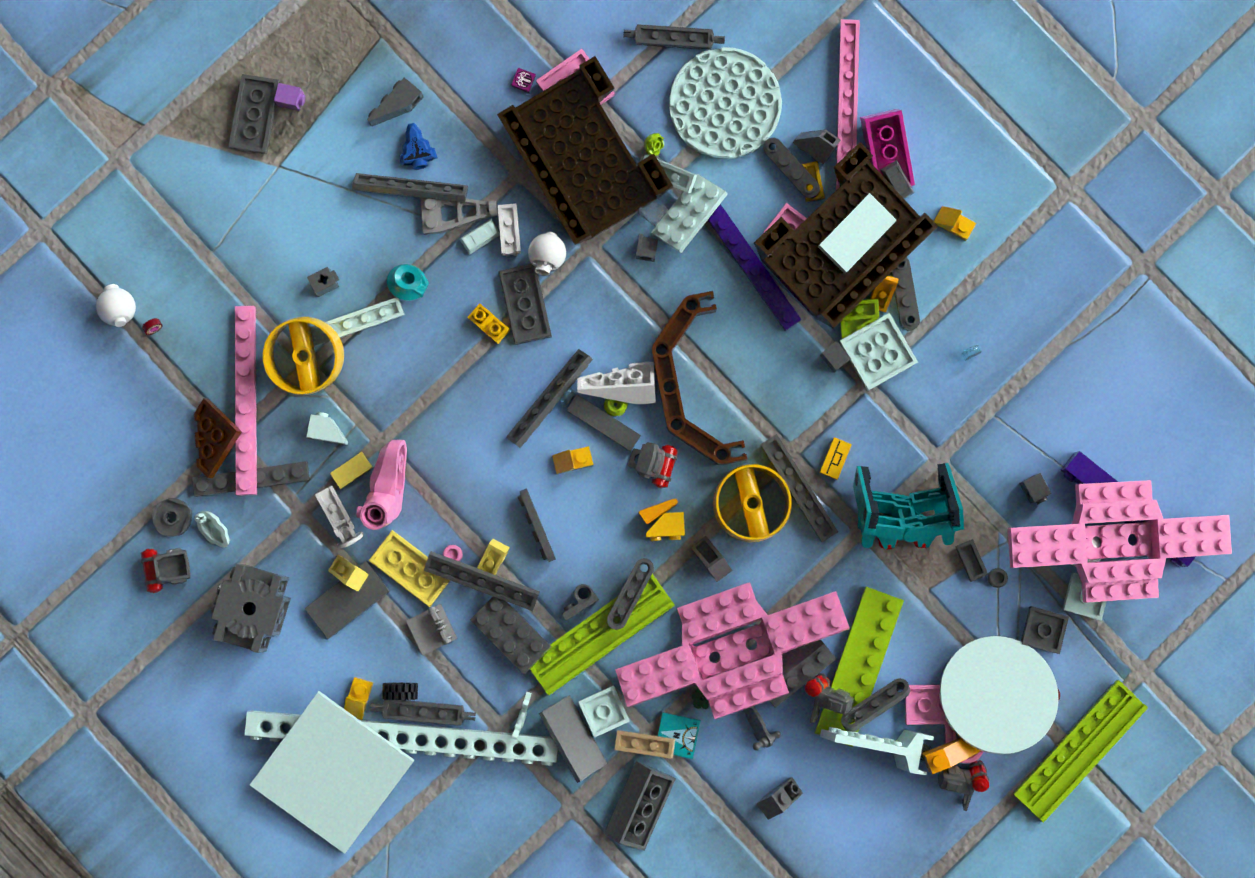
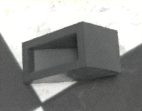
[691,536,732,582]

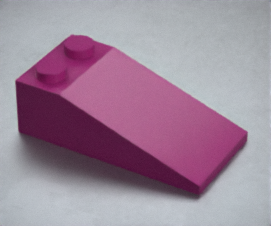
[860,109,915,186]

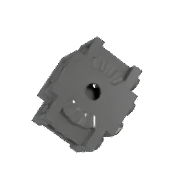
[211,564,291,653]

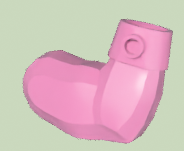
[357,440,407,530]

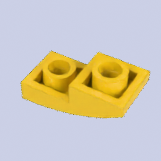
[467,303,510,344]

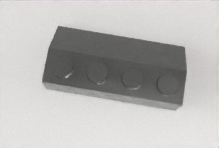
[770,640,836,708]
[604,762,676,851]

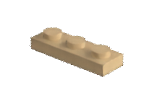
[614,730,675,759]

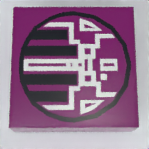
[511,68,536,93]

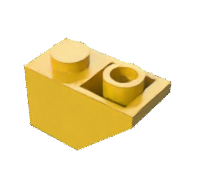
[646,512,685,541]

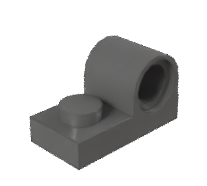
[562,584,599,620]

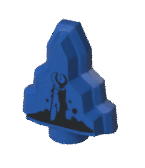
[399,123,438,170]

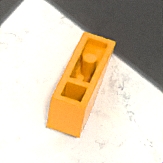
[922,737,981,774]

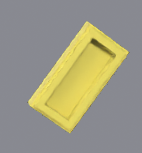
[330,452,373,489]

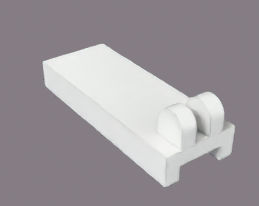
[498,203,521,257]

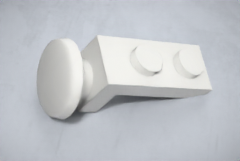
[315,485,363,549]

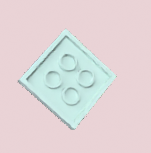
[839,313,918,391]

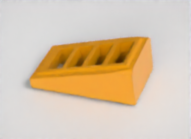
[638,499,678,525]

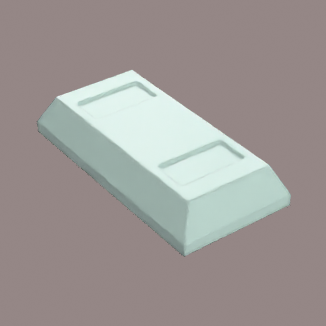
[459,219,500,255]

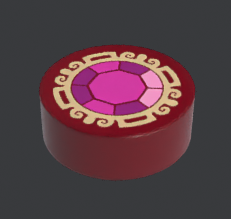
[142,318,163,335]

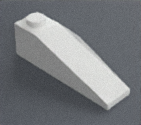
[577,362,656,404]

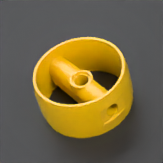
[263,317,344,395]
[713,464,792,542]

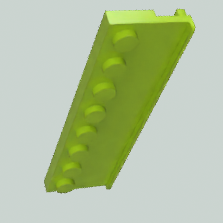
[530,573,675,695]
[814,586,904,747]
[1012,680,1148,823]

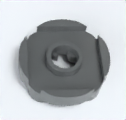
[152,498,192,537]

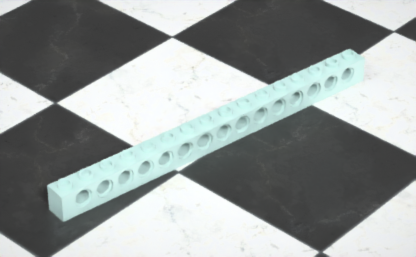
[245,710,558,766]

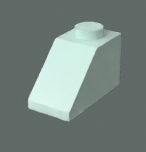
[306,412,348,445]

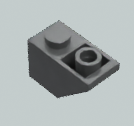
[793,129,841,164]
[757,777,803,820]

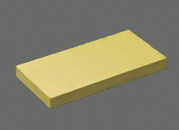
[369,530,450,607]

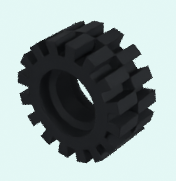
[382,682,418,700]

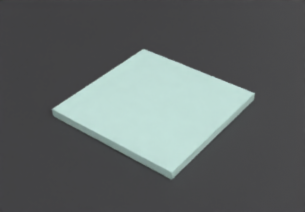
[250,691,414,854]

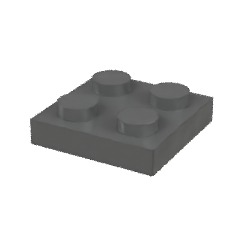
[1021,606,1069,654]

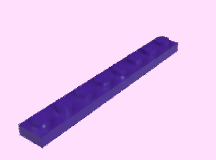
[708,204,801,331]

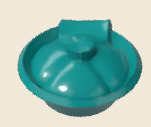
[387,264,429,300]

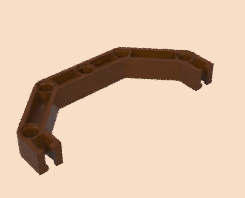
[652,291,747,465]

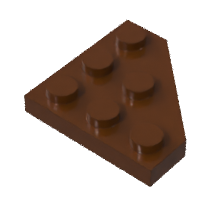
[194,398,242,479]

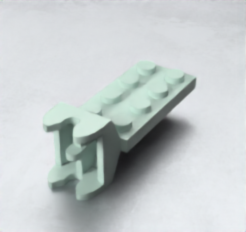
[820,727,934,775]

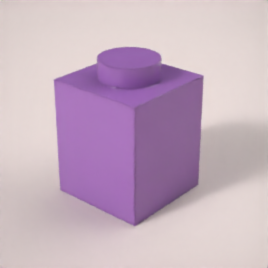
[274,83,306,111]

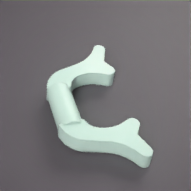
[512,692,532,740]

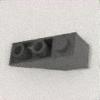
[367,77,424,126]

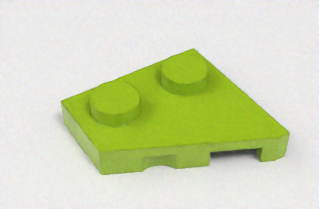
[841,299,879,339]

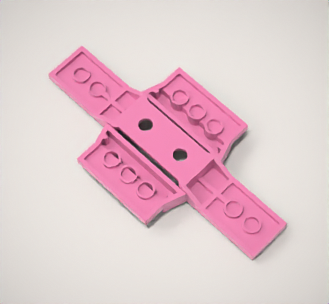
[1008,480,1232,603]
[615,582,850,719]

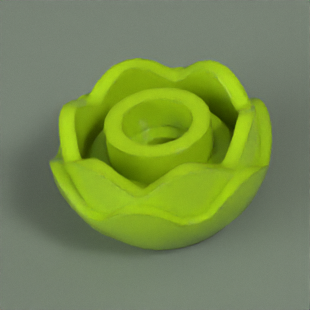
[644,133,664,156]
[603,399,628,417]

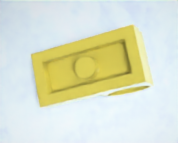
[477,539,510,575]
[328,555,369,591]

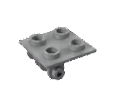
[406,604,458,656]

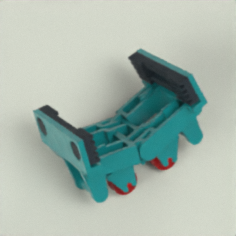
[853,463,964,550]

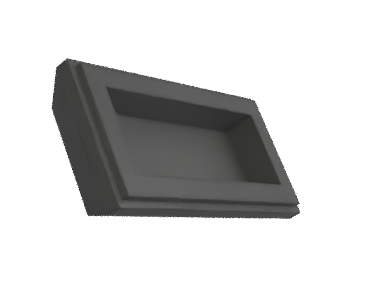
[880,160,915,199]
[955,539,988,582]

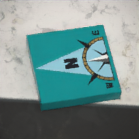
[658,712,701,759]

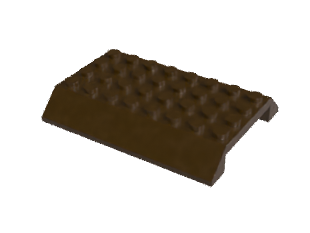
[497,56,673,245]
[754,142,938,328]

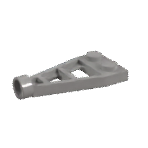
[420,197,498,235]

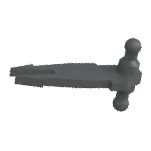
[743,706,781,750]

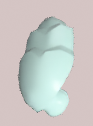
[194,511,230,548]

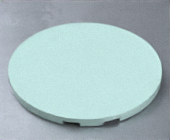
[669,47,782,159]
[940,636,1058,754]

